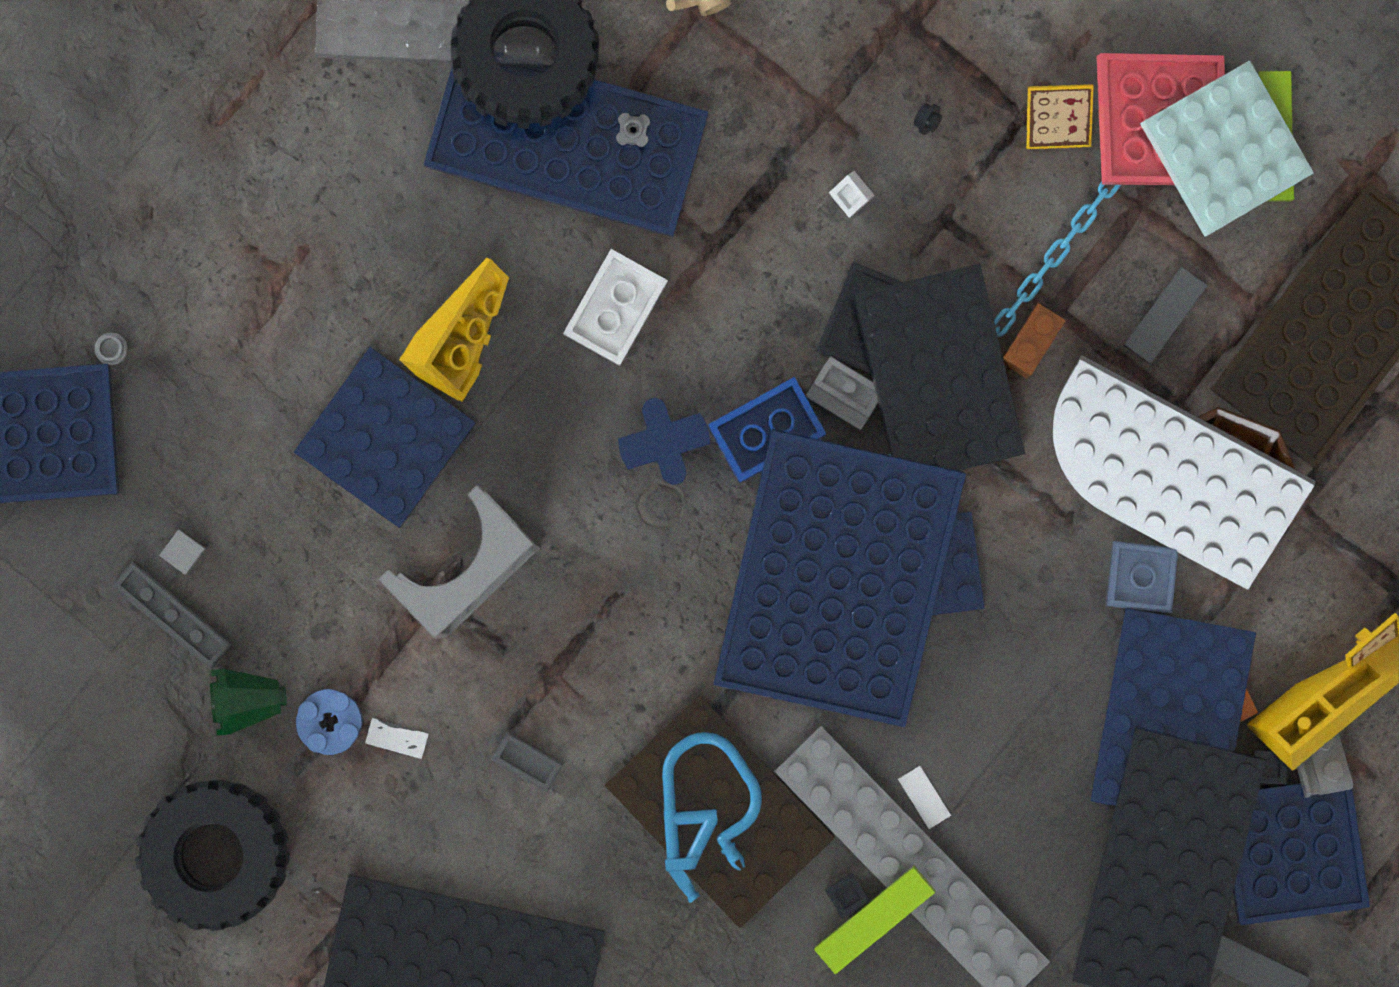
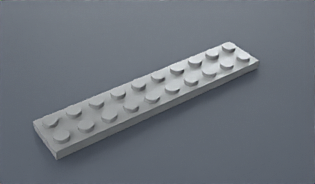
[774,726,1050,987]

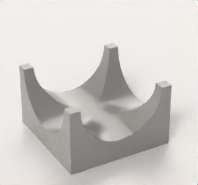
[379,486,540,638]

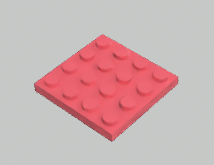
[1096,53,1225,185]

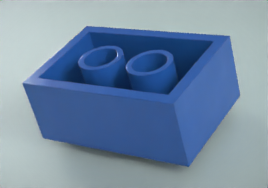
[708,377,826,484]

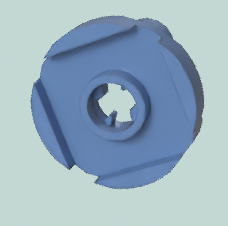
[296,689,363,755]

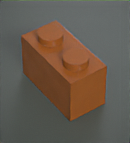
[1003,303,1066,379]

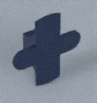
[618,398,710,485]

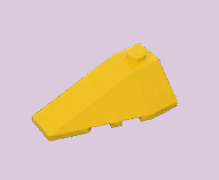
[399,258,509,402]

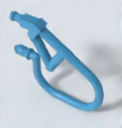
[662,732,762,903]

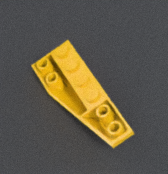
[1247,635,1399,771]

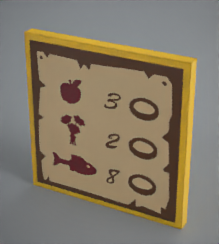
[1026,84,1093,149]
[1345,613,1399,668]

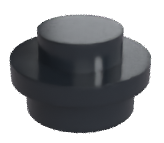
[914,103,942,135]

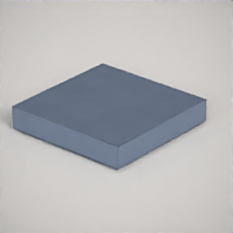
[1106,541,1178,613]

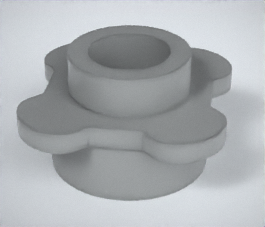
[616,113,650,147]

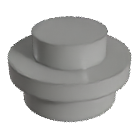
[95,332,128,365]

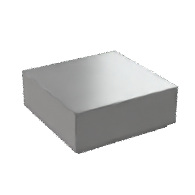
[159,529,206,575]

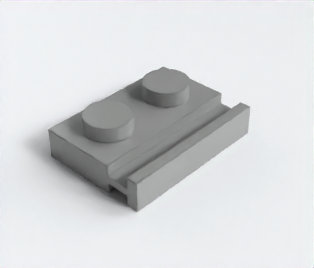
[805,356,878,431]
[1297,733,1354,798]

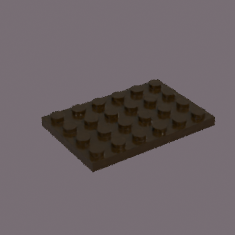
[605,695,835,929]

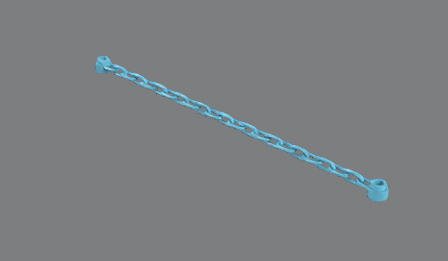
[889,182,1121,455]

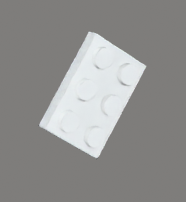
[563,249,668,366]

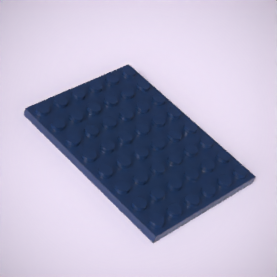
[713,429,966,727]

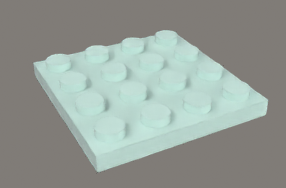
[1140,60,1314,237]

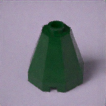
[209,669,287,736]

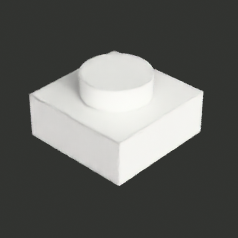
[829,171,875,218]

